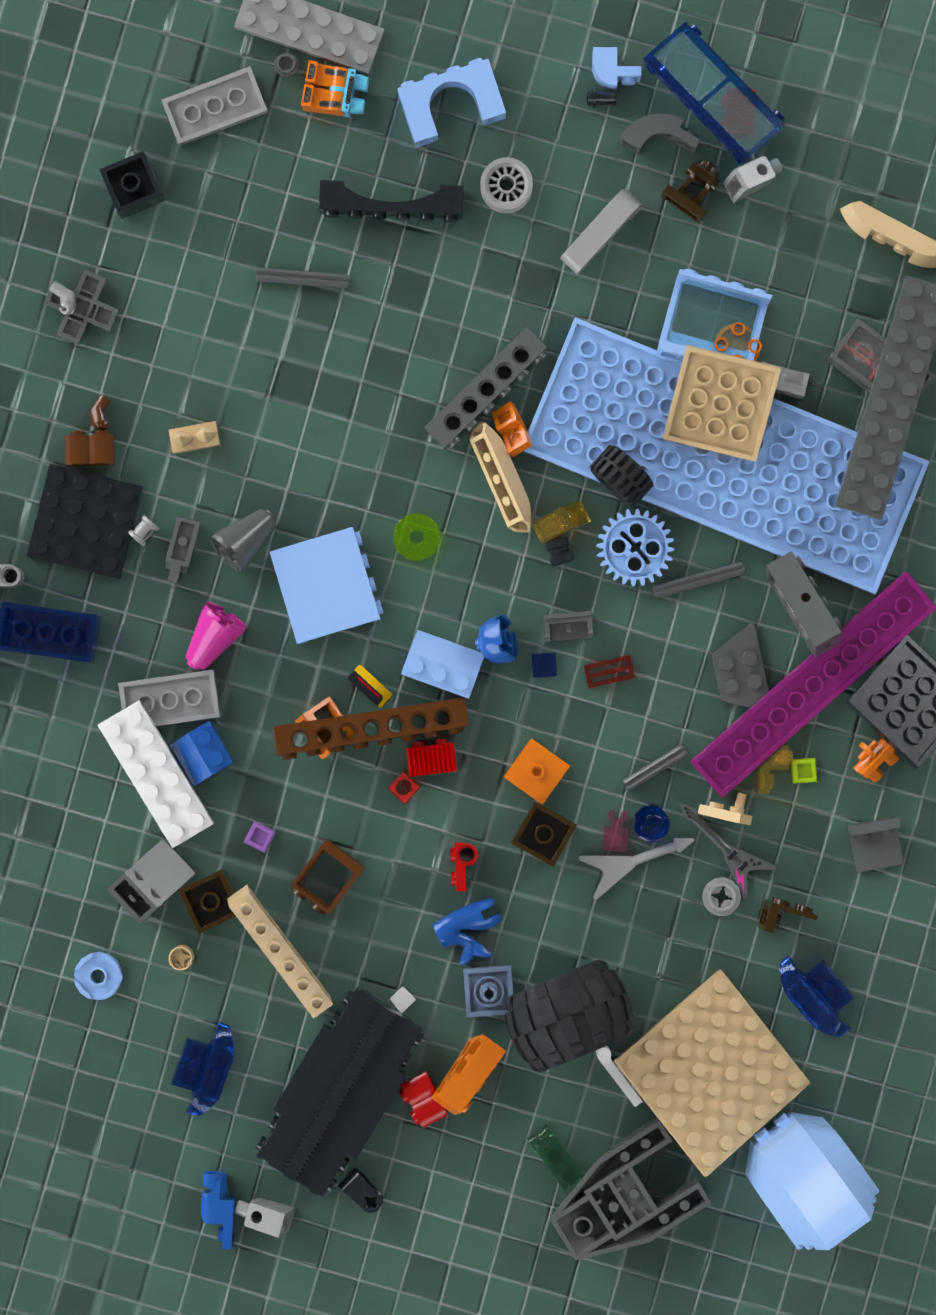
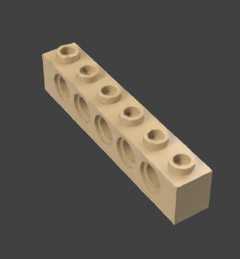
[227,885,333,1019]

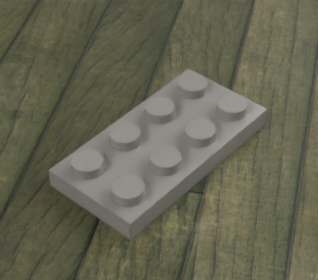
[161,66,268,146]
[118,670,221,726]

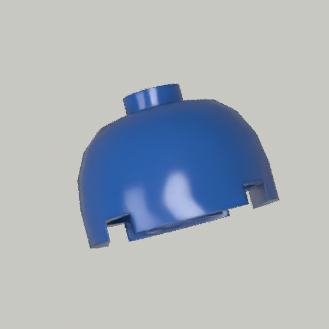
[475,615,518,664]

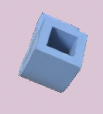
[592,47,641,91]

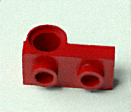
[450,842,478,892]

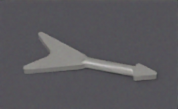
[579,838,694,900]

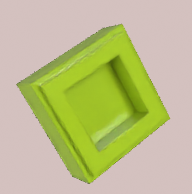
[791,758,817,783]

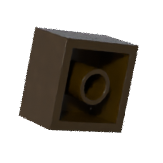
[511,801,577,867]
[178,868,236,934]

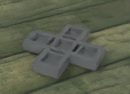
[44,269,120,345]

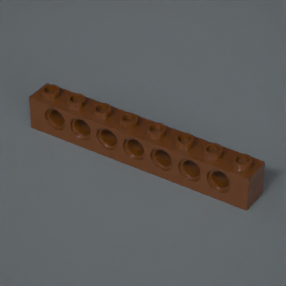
[272,698,469,760]

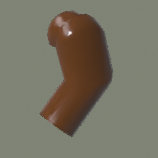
[89,394,110,430]

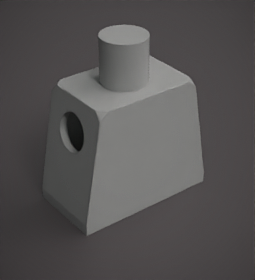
[723,156,782,204]
[235,1198,296,1238]

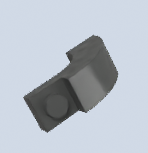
[618,113,701,155]

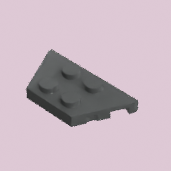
[711,623,769,708]

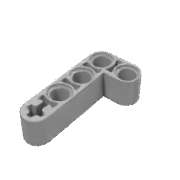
[560,189,644,275]

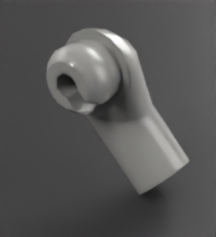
[50,281,76,315]

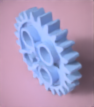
[596,509,674,587]

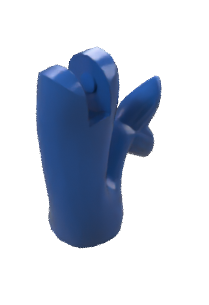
[432,898,502,965]

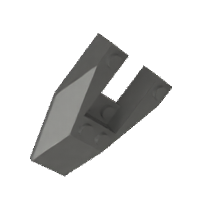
[549,1116,712,1261]

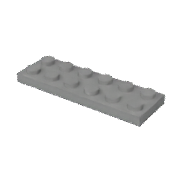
[234,0,385,76]

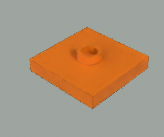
[504,738,570,805]

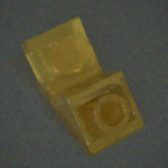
[531,500,591,544]
[757,745,793,794]

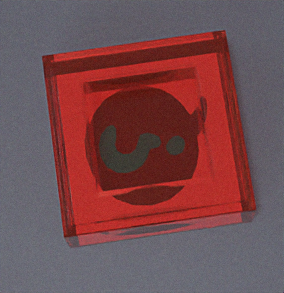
[387,771,421,805]

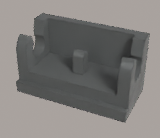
[543,611,593,642]

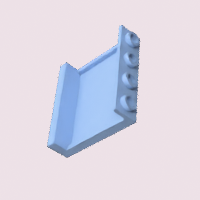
[270,527,384,645]

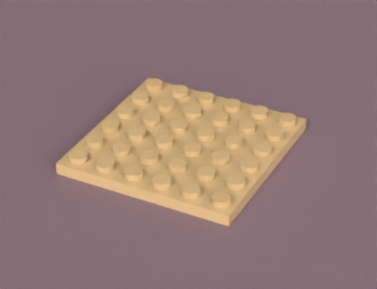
[613,969,810,1177]

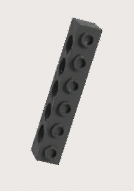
[424,327,547,450]

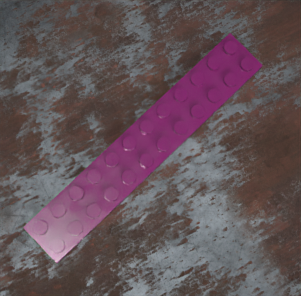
[690,572,936,798]

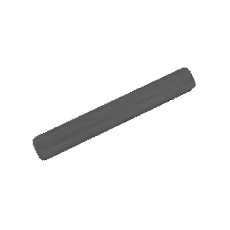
[256,268,350,288]
[653,562,746,598]

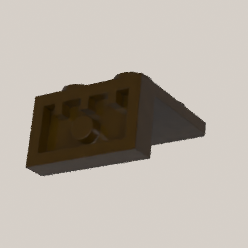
[757,897,818,933]

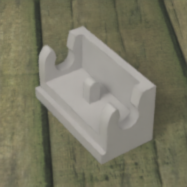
[762,361,810,399]

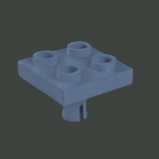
[463,965,513,1017]

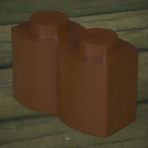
[65,430,115,466]

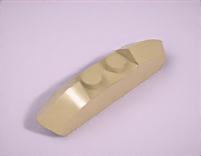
[840,201,936,268]
[470,421,531,532]

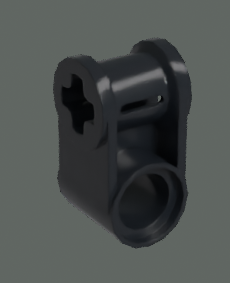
[338,1167,383,1213]

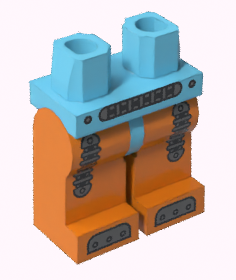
[301,60,369,118]

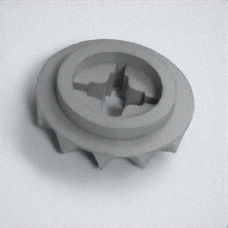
[702,878,741,916]

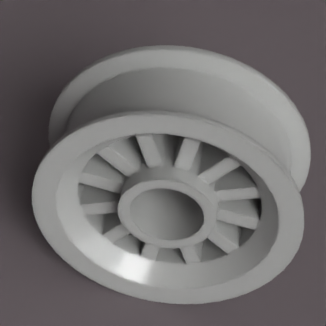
[480,157,533,214]

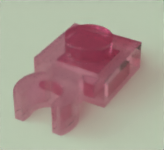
[602,809,628,852]

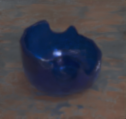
[634,805,670,844]

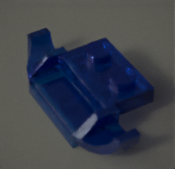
[779,956,854,1037]
[171,1021,235,1116]

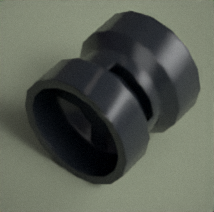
[545,537,574,567]

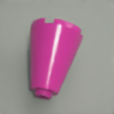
[185,602,246,671]

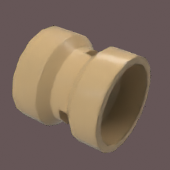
[169,945,195,970]

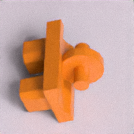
[853,738,899,783]

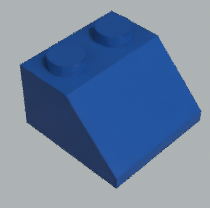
[170,721,236,787]

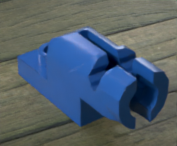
[201,1171,236,1249]

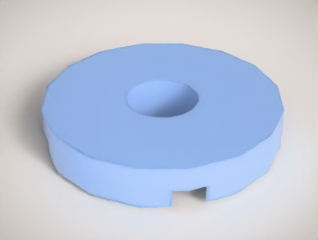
[74,952,123,1000]

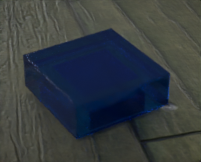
[531,652,557,678]

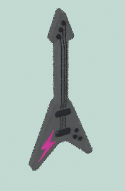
[679,803,777,900]

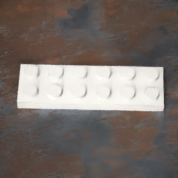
[97,700,214,848]

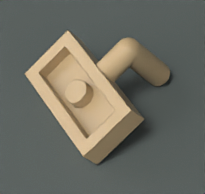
[698,792,753,825]

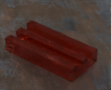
[583,655,636,688]

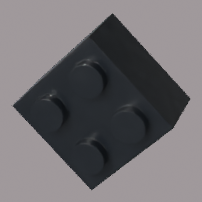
[99,151,165,219]

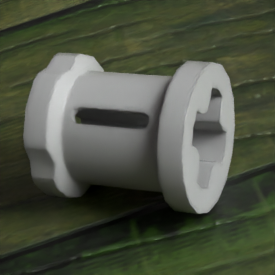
[128,515,160,547]

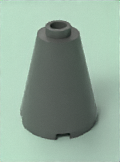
[209,509,276,573]

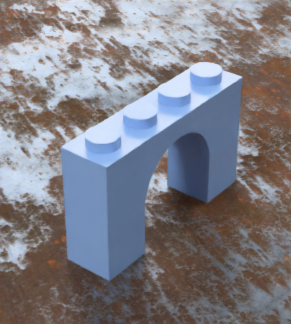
[397,58,506,148]

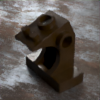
[661,159,721,224]

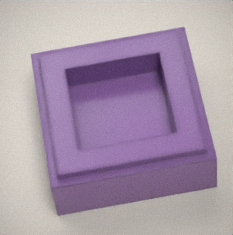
[244,821,276,853]

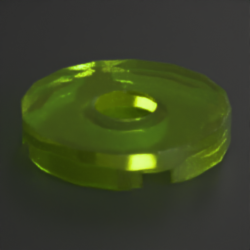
[393,513,441,561]

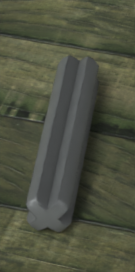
[623,745,688,791]

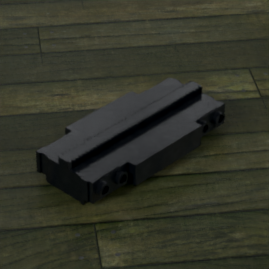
[256,987,424,1197]

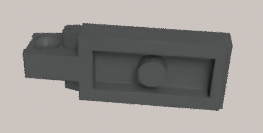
[165,516,202,584]

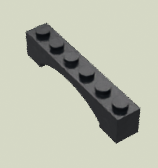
[319,180,464,222]

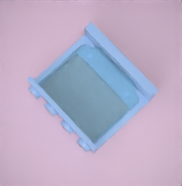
[655,269,772,363]

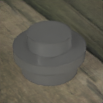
[275,53,299,77]

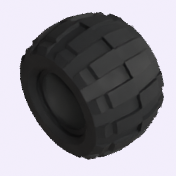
[505,959,634,1072]

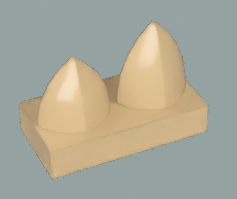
[169,421,221,454]

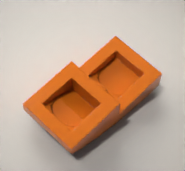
[492,401,533,457]

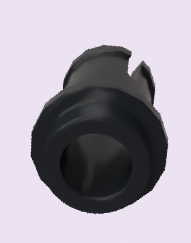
[587,89,617,108]

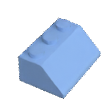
[401,630,484,699]

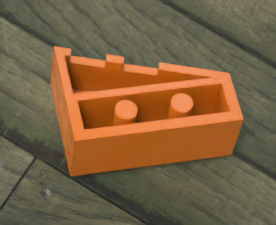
[431,1034,506,1115]

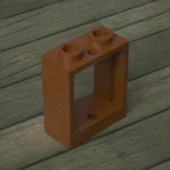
[291,838,365,915]

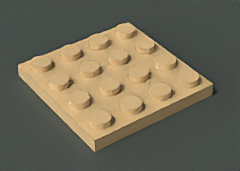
[663,345,781,462]

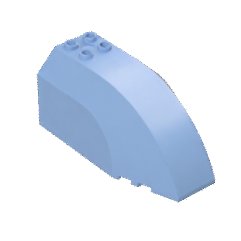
[745,1112,879,1250]

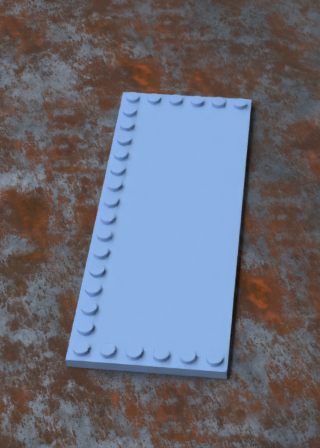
[523,317,929,595]

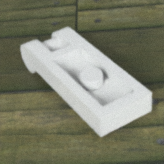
[596,1046,643,1107]

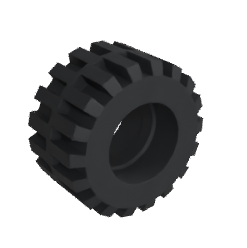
[590,445,654,507]

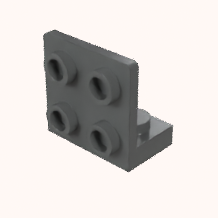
[847,817,904,872]

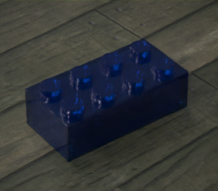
[0,602,101,663]

